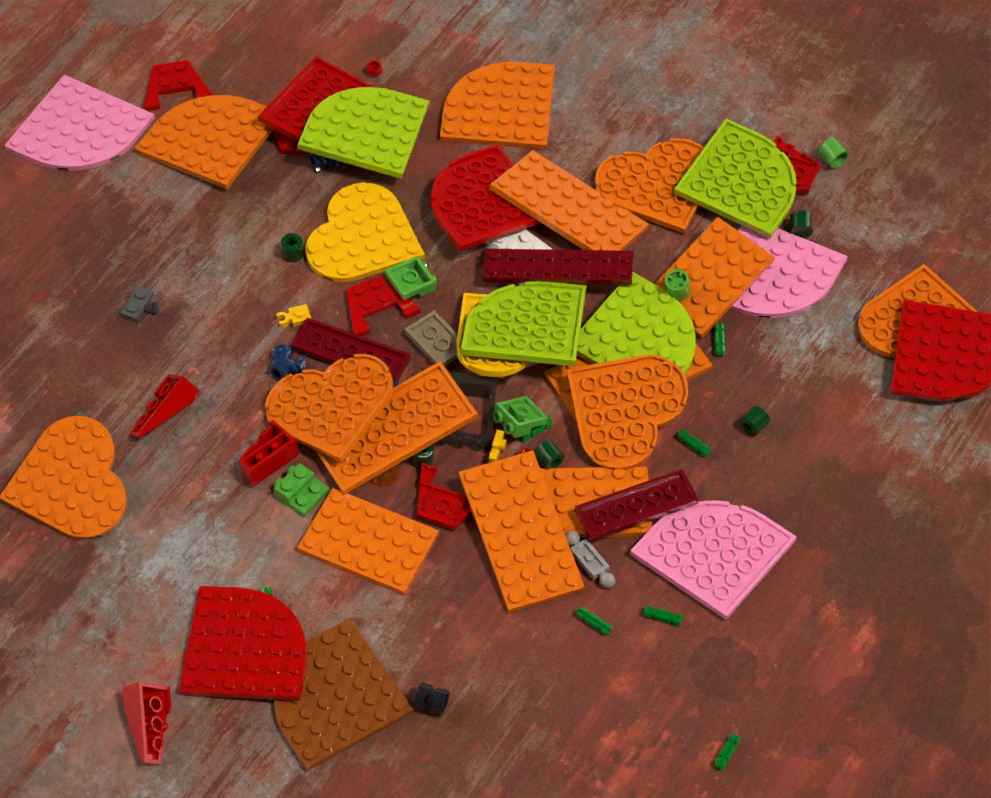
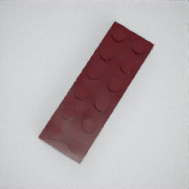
[291,317,411,383]
[574,469,699,542]

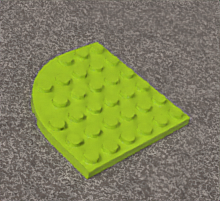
[297,87,430,179]
[674,118,796,239]
[577,272,696,375]
[461,281,586,366]

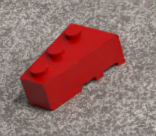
[238,419,299,487]

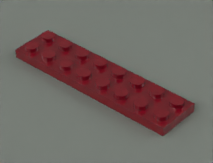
[483,248,634,285]

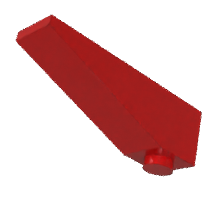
[129,374,200,438]

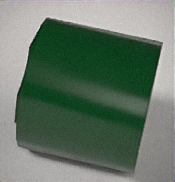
[790,210,813,238]
[281,233,303,263]
[740,406,770,436]
[534,440,565,470]
[411,444,434,469]

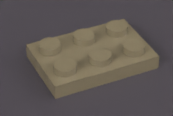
[405,310,458,366]

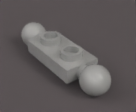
[565,531,615,588]

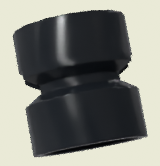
[414,682,450,716]

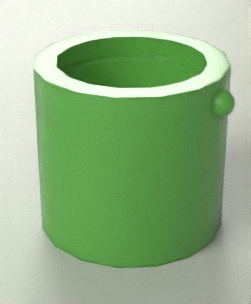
[818,137,850,169]
[665,269,691,301]

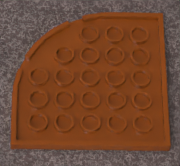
[274,618,413,772]

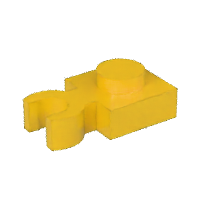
[276,304,311,328]
[489,430,507,463]

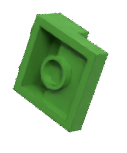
[385,256,437,300]
[493,396,549,438]
[274,463,330,517]

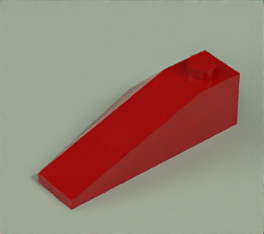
[122,682,172,766]

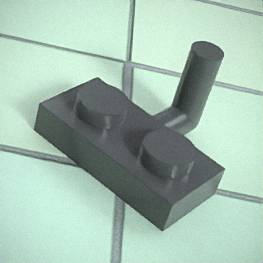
[120,286,160,323]

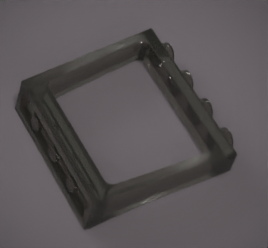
[421,368,498,451]

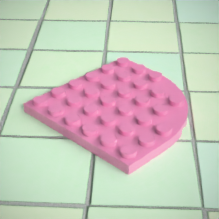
[4,75,155,171]
[730,225,848,318]
[630,501,797,620]

